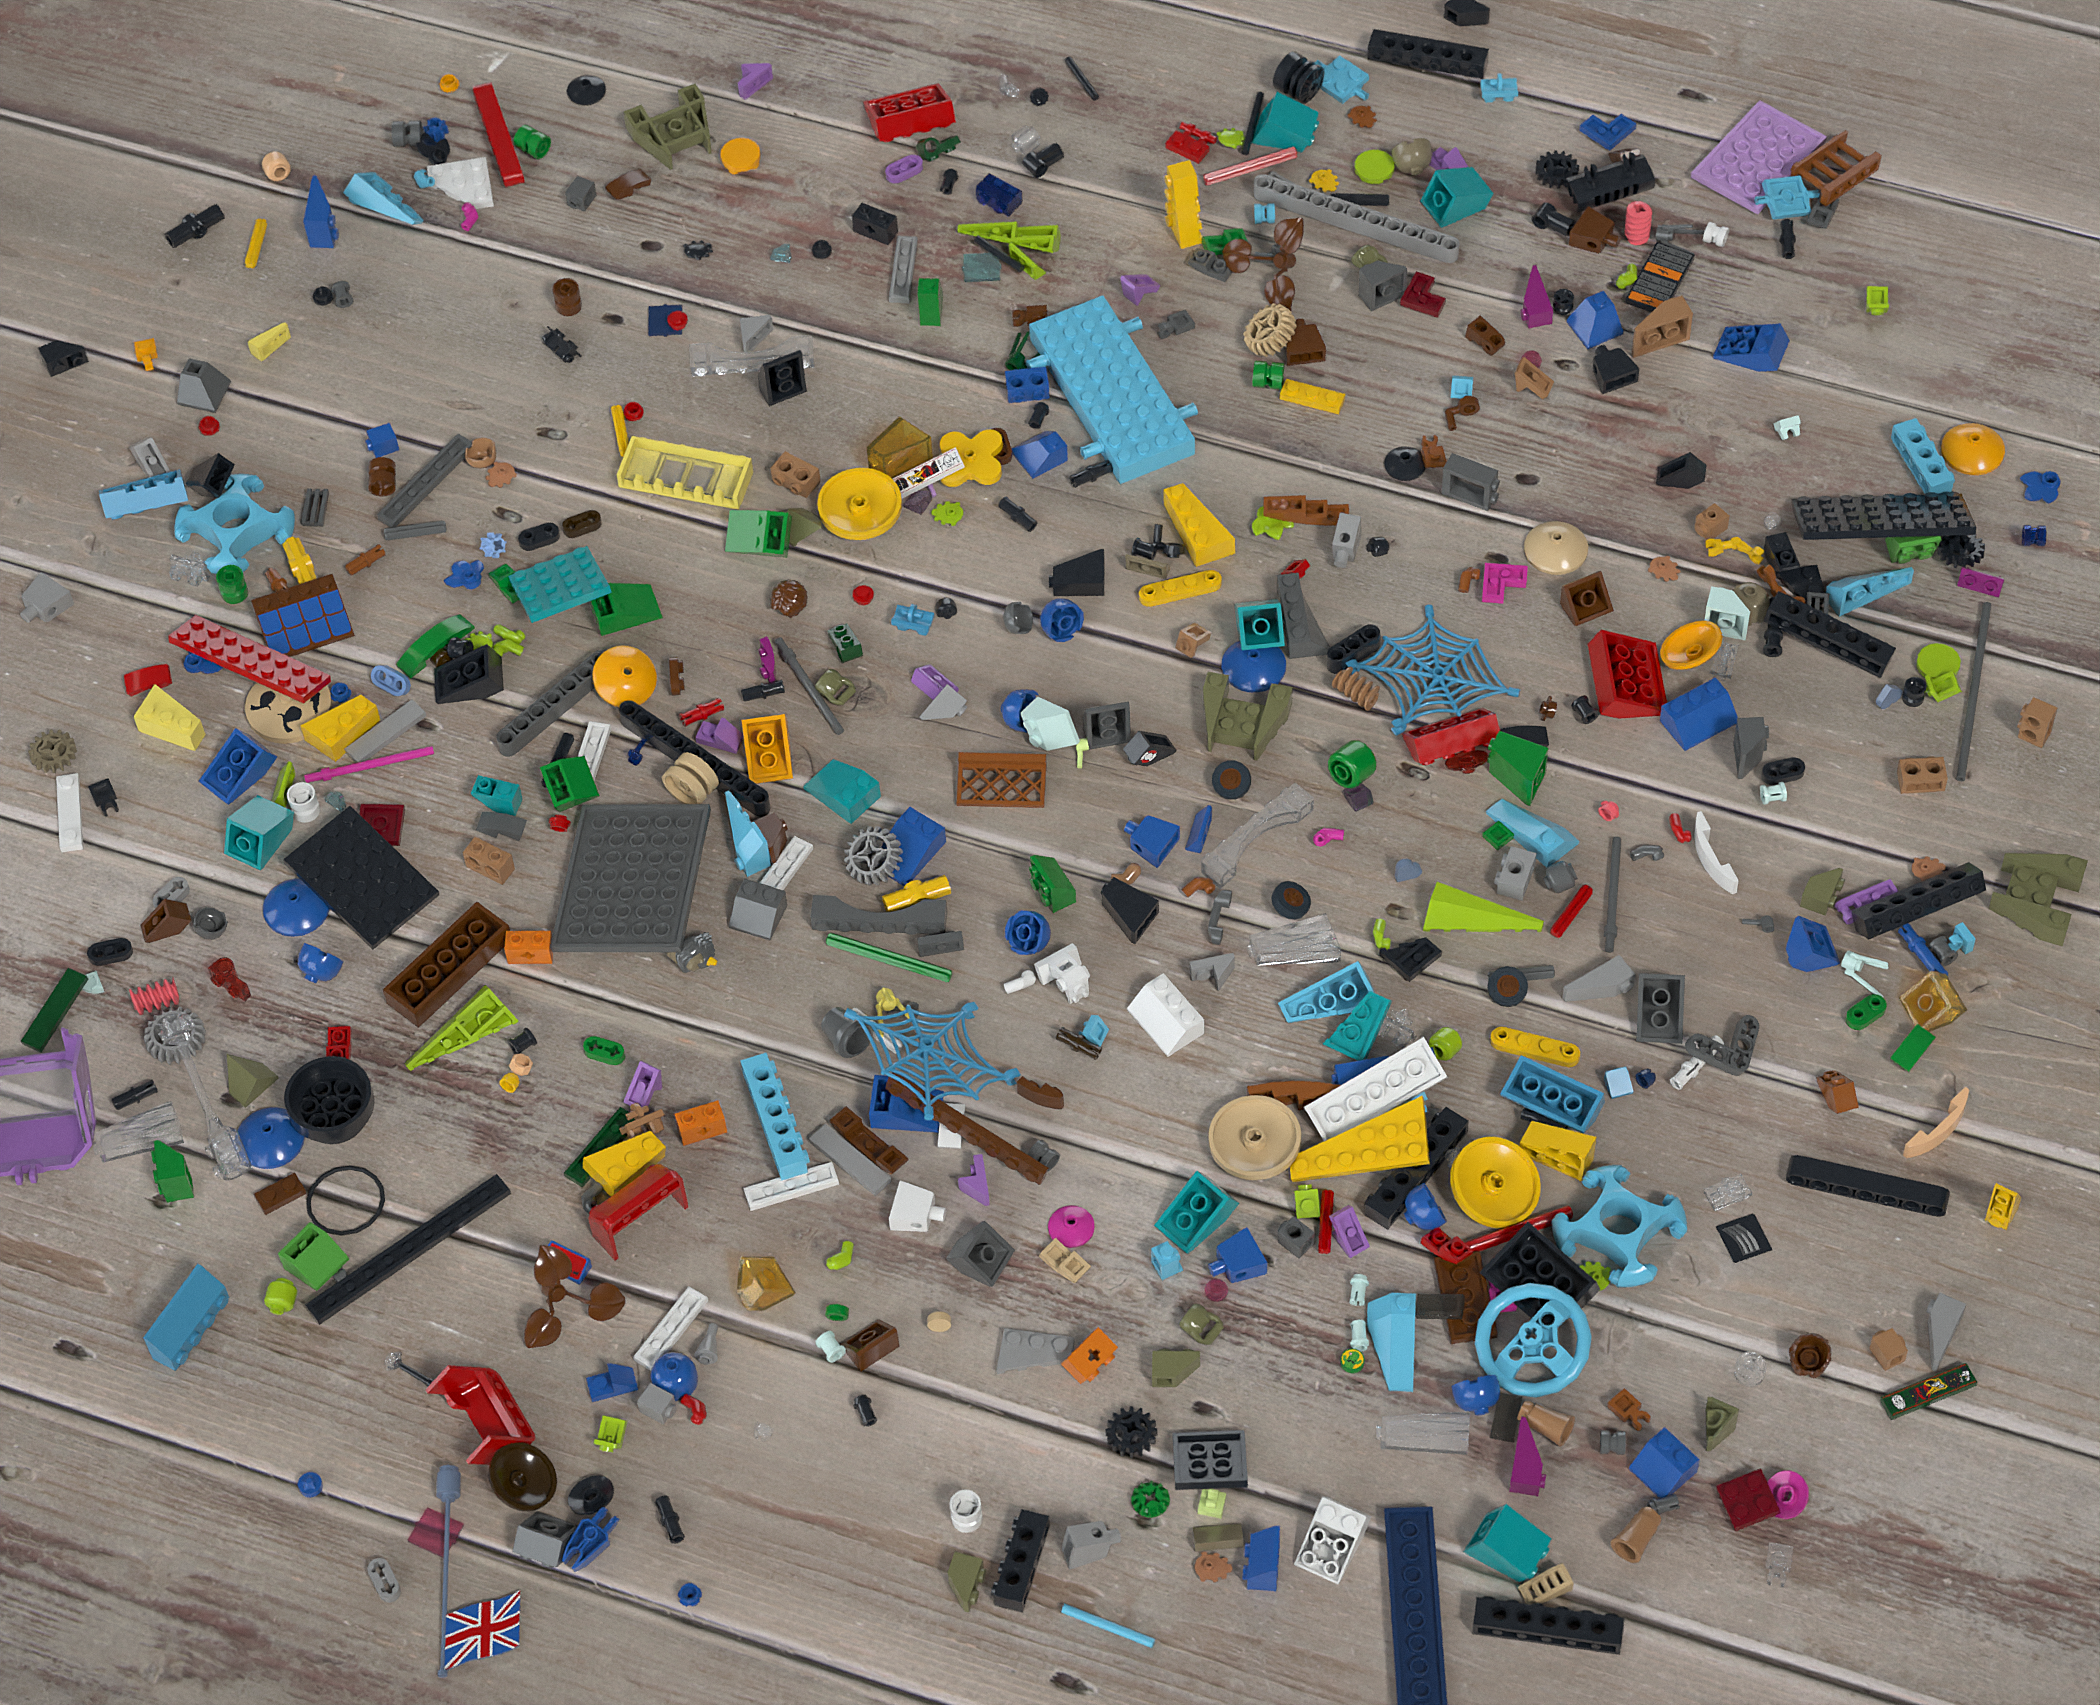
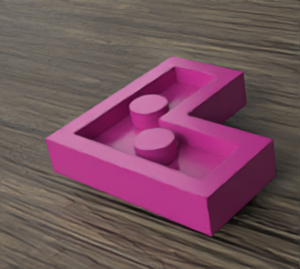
[1482,563,1528,604]

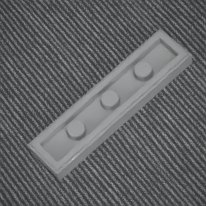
[889,236,918,303]
[345,700,426,763]
[809,1124,891,1196]

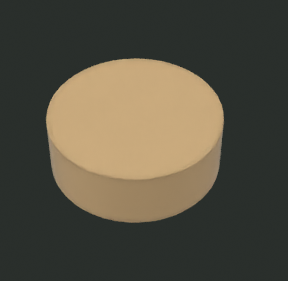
[927,1312,951,1332]

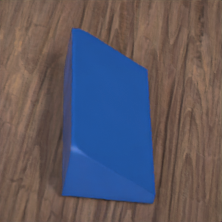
[1185,805,1212,853]

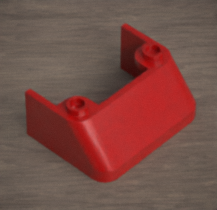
[588,1164,688,1261]
[426,1365,536,1465]

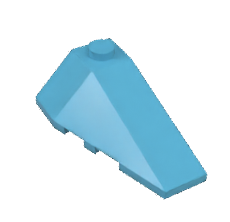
[343,172,424,225]
[1826,567,1914,617]
[725,790,771,877]
[1486,799,1579,868]
[1278,961,1375,1023]
[1367,1293,1416,1392]

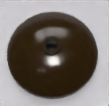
[488,1443,557,1512]

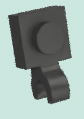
[1157,310,1195,339]

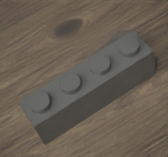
[1277,573,1330,659]

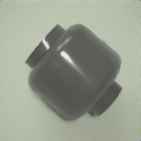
[1543,861,1578,894]

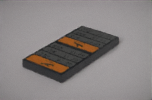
[1625,242,1695,312]

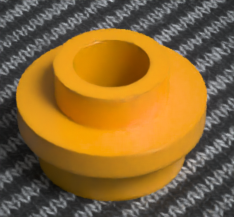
[439,74,459,93]

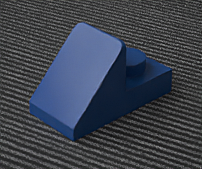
[586,1363,638,1402]

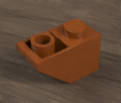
[1816,1070,1859,1114]

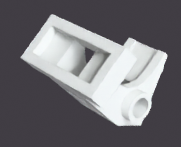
[1034,943,1090,1004]

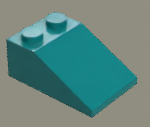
[803,759,881,824]
[1154,1171,1239,1254]

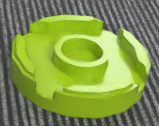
[1355,150,1394,184]
[1916,643,1961,680]

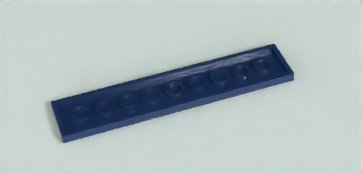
[1384,1506,1448,1705]

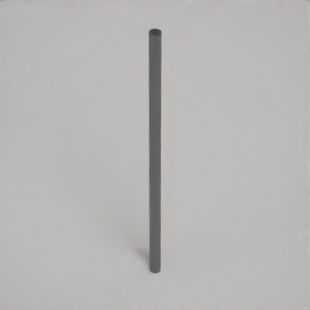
[1956,602,1992,782]

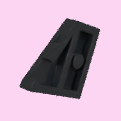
[1776,565,1825,606]
[1379,937,1442,982]

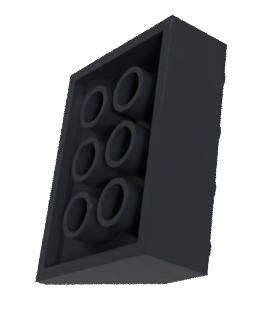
[1480,1222,1600,1326]

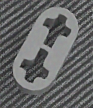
[153,877,190,909]
[368,1558,401,1603]

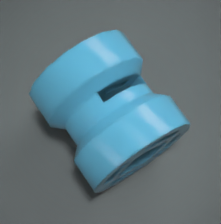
[1254,203,1275,224]

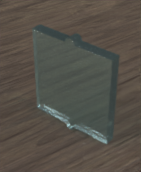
[962,253,1002,282]

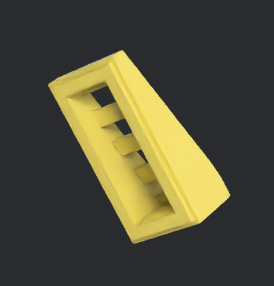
[248,322,291,362]

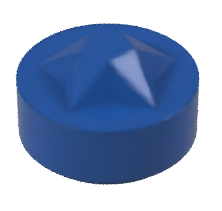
[298,1472,323,1498]

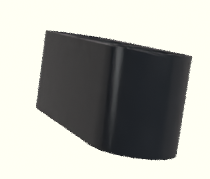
[1327,624,1380,674]

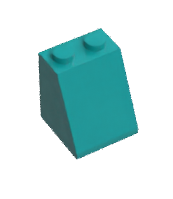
[1252,92,1319,152]
[1420,167,1494,227]
[1234,599,1285,650]
[224,795,294,871]
[1463,1504,1552,1582]

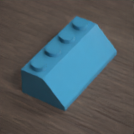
[1500,1055,1605,1134]
[143,1264,229,1371]

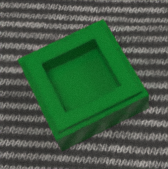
[1482,821,1514,851]

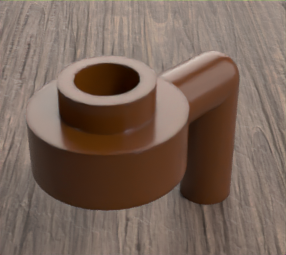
[1445,396,1480,431]

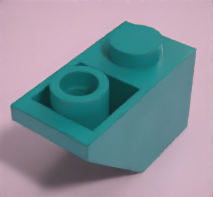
[471,775,523,816]

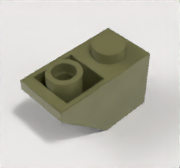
[1800,868,1845,916]
[1152,1349,1200,1387]
[947,1552,986,1613]

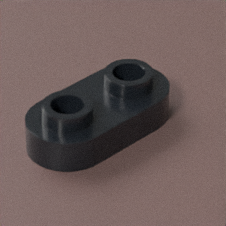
[518,522,560,551]
[1761,757,1805,785]
[87,938,133,966]

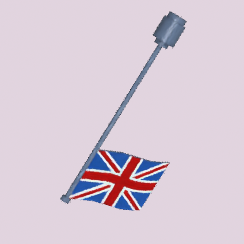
[436,1465,520,1678]

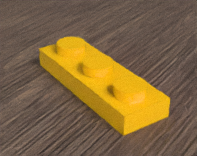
[1280,379,1345,414]

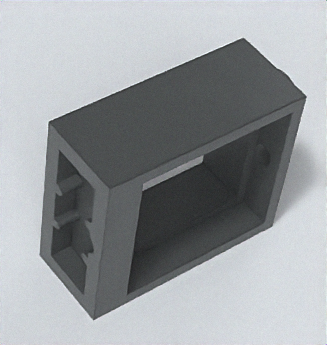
[1442,453,1500,511]

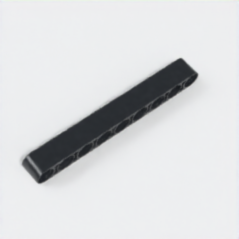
[618,700,771,817]

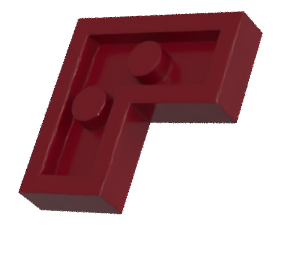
[1400,271,1446,318]

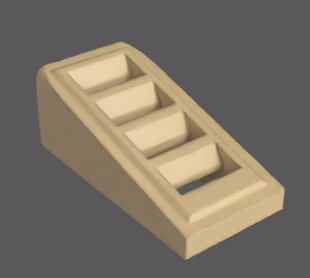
[1518,1563,1574,1605]

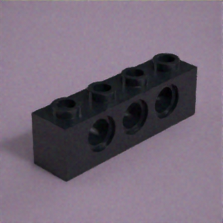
[991,1509,1050,1613]

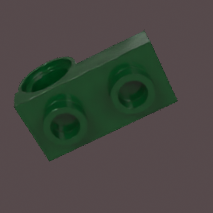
[917,135,961,162]
[827,623,863,663]

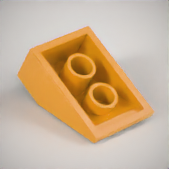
[742,714,793,784]

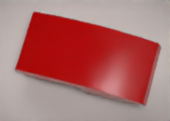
[124,664,172,697]
[326,1026,352,1060]
[1420,1228,1473,1264]

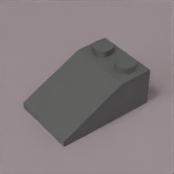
[1083,701,1131,750]
[1636,973,1685,1044]

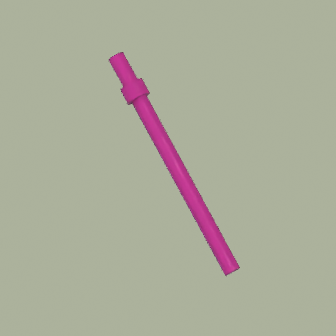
[304,746,434,783]

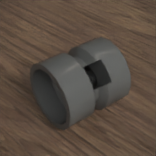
[392,120,423,147]

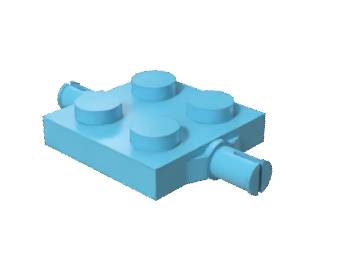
[1315,55,1369,104]
[1754,175,1820,220]

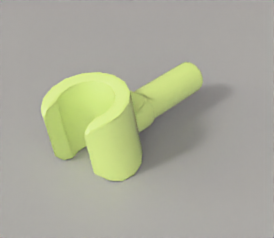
[1076,738,1089,768]

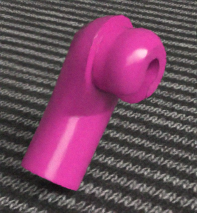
[461,202,479,231]
[1313,828,1344,847]

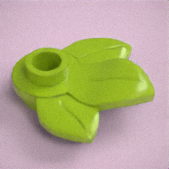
[1252,506,1294,540]

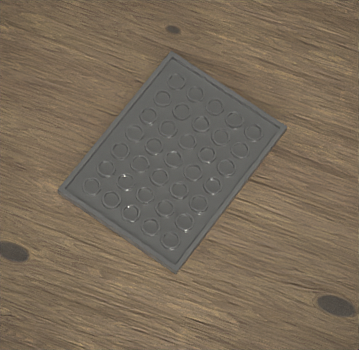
[550,804,711,952]

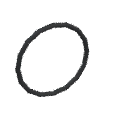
[306,1165,385,1236]

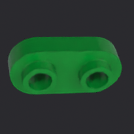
[1846,994,1887,1030]

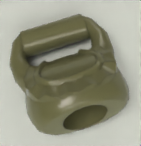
[1351,244,1388,268]
[815,669,856,706]
[1179,1303,1224,1345]

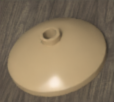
[1524,521,1588,575]

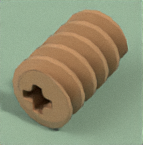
[1332,666,1380,711]

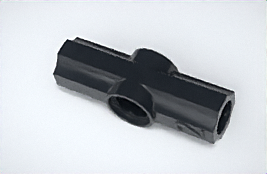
[164,204,225,248]

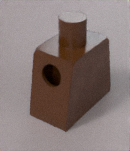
[1569,207,1621,254]
[1287,318,1326,366]

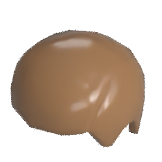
[465,437,496,469]

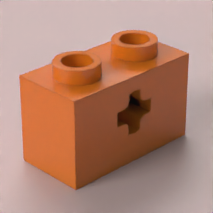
[504,931,553,964]
[674,1100,727,1146]
[1061,1327,1118,1384]

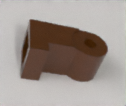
[1465,315,1506,355]

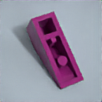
[1520,265,1553,329]
[1509,1417,1547,1497]

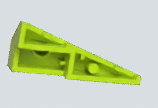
[957,222,1061,253]
[1423,882,1544,932]
[404,985,519,1071]

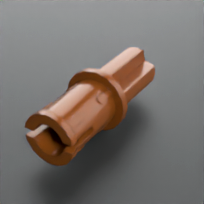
[345,544,386,575]
[265,567,288,592]

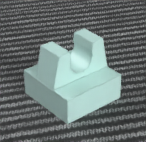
[1773,415,1801,440]

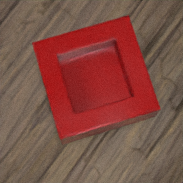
[1281,559,1310,579]

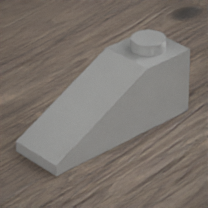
[1563,955,1635,1002]
[1926,1293,1966,1372]

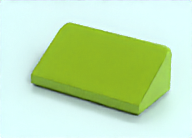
[1009,242,1046,280]
[271,761,296,808]

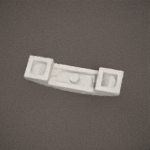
[1694,811,1738,894]

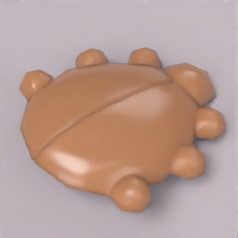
[485,462,517,488]
[1648,556,1680,582]
[1912,856,1946,882]
[1194,1552,1233,1583]

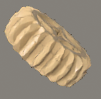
[1243,303,1297,357]

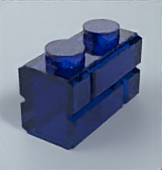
[975,173,1023,217]

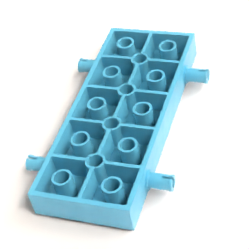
[1026,295,1198,484]

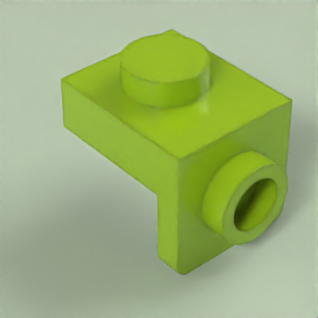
[1866,286,1889,316]
[1925,671,1962,702]
[1293,1184,1320,1219]
[593,1415,627,1452]

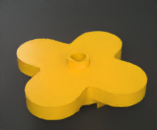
[940,429,1003,487]

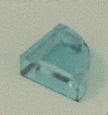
[770,244,792,263]
[325,791,346,812]

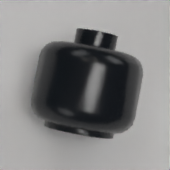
[1366,537,1389,557]
[935,597,957,619]

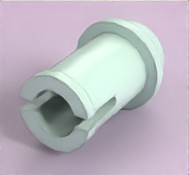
[1349,1274,1369,1306]
[1350,1320,1369,1352]

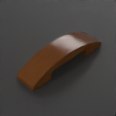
[829,1106,908,1175]

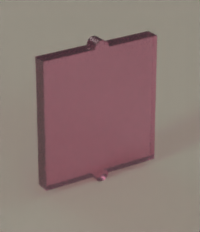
[407,1507,464,1558]

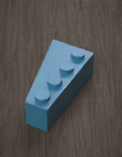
[99,469,188,520]

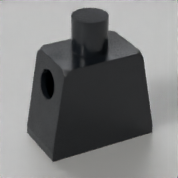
[1593,345,1639,394]

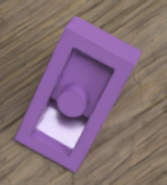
[738,63,773,100]
[1430,147,1468,170]
[1120,274,1160,306]
[695,718,744,754]
[623,1061,662,1107]
[958,1154,990,1206]
[1329,1205,1370,1258]

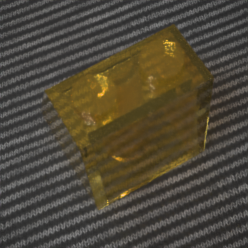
[866,416,933,479]

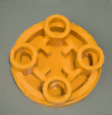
[720,138,761,174]

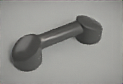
[1208,890,1232,945]

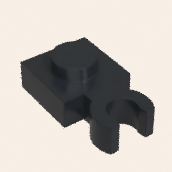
[88,778,119,817]

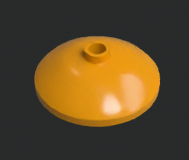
[1941,423,2005,475]
[1660,621,1723,670]
[592,646,657,707]

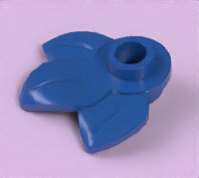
[2020,471,2061,504]
[444,560,484,589]
[184,652,223,674]

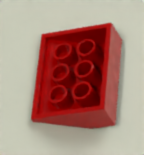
[863,83,956,142]
[1588,629,1667,719]

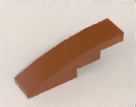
[1263,495,1349,526]
[1247,1081,1341,1111]

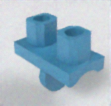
[891,604,935,636]

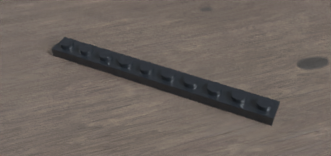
[305,1174,511,1325]

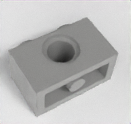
[1494,846,1537,901]

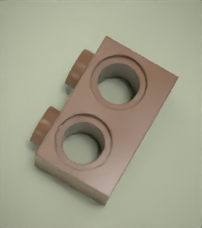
[771,451,821,498]
[2017,697,2058,748]
[1897,756,1948,794]
[463,837,515,885]

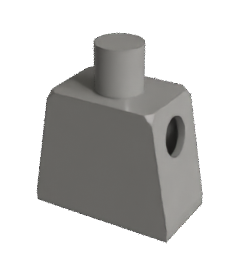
[1332,513,1362,568]
[20,572,74,623]
[1061,1521,1121,1570]

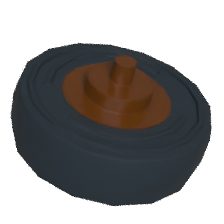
[1212,760,1251,800]
[1271,881,1311,920]
[1487,966,1528,1007]

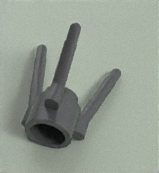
[1656,224,1705,255]

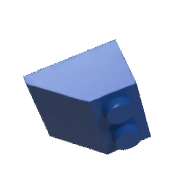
[1629,1427,1700,1498]
[1243,1526,1280,1591]

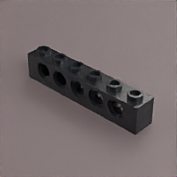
[1367,29,1489,79]
[1764,591,1896,678]
[1851,862,1986,940]
[1364,1107,1469,1230]
[1472,1596,1625,1655]

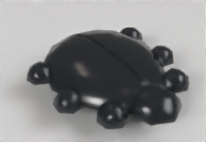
[683,241,713,260]

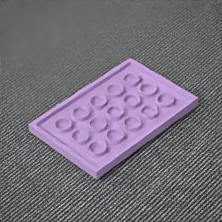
[1691,100,1827,214]

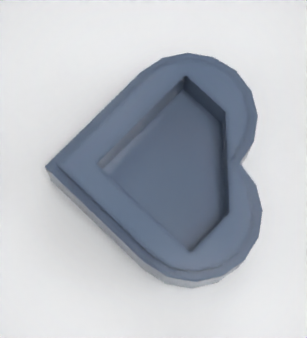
[1876,684,1903,709]
[1395,859,1422,882]

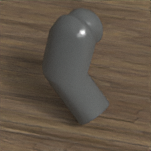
[1254,244,1282,264]
[1630,844,1664,861]
[581,1182,604,1213]

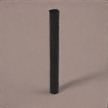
[1241,91,1264,156]

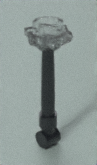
[384,1351,443,1396]

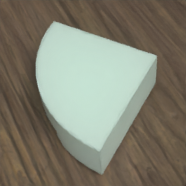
[82,971,104,994]

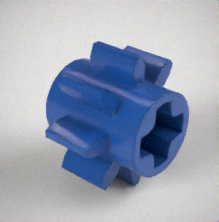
[423,117,449,142]

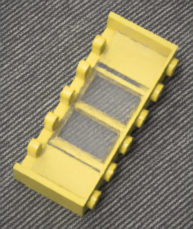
[617,436,753,510]

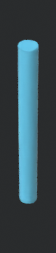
[1061,1604,1156,1648]

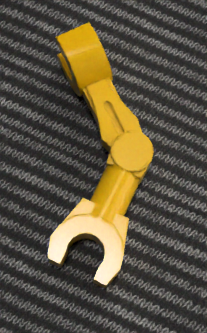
[1705,537,1764,565]

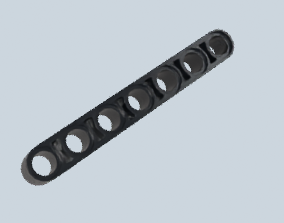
[1786,1155,1950,1217]

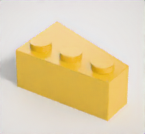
[300,695,380,762]
[1519,1121,1597,1181]
[583,1131,666,1197]

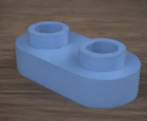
[371,665,411,696]

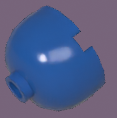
[1040,598,1084,642]
[1001,689,1038,733]
[1005,910,1051,955]
[297,943,344,984]
[1404,1183,1447,1230]
[650,1352,699,1401]
[1451,1375,1500,1416]

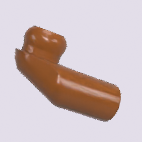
[1458,567,1481,593]
[1181,877,1216,898]

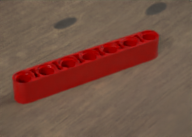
[472,82,525,188]

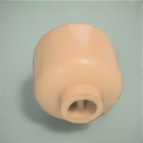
[262,152,291,181]

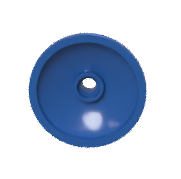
[1222,640,1286,693]
[263,878,330,937]
[236,1107,305,1169]

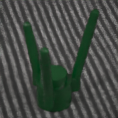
[1005,331,1040,371]

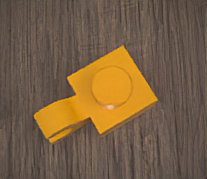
[134,338,158,371]

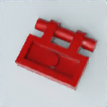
[1165,122,1217,164]

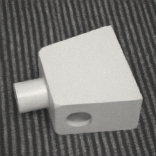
[889,1181,946,1232]

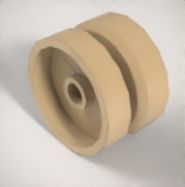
[662,752,719,804]

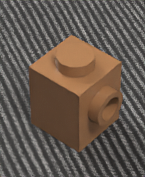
[1695,503,1730,540]
[1869,1328,1908,1371]

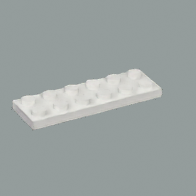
[1304,1037,1448,1141]

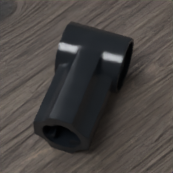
[1022,143,1064,178]
[1531,202,1575,236]

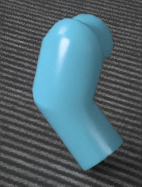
[414,169,435,188]

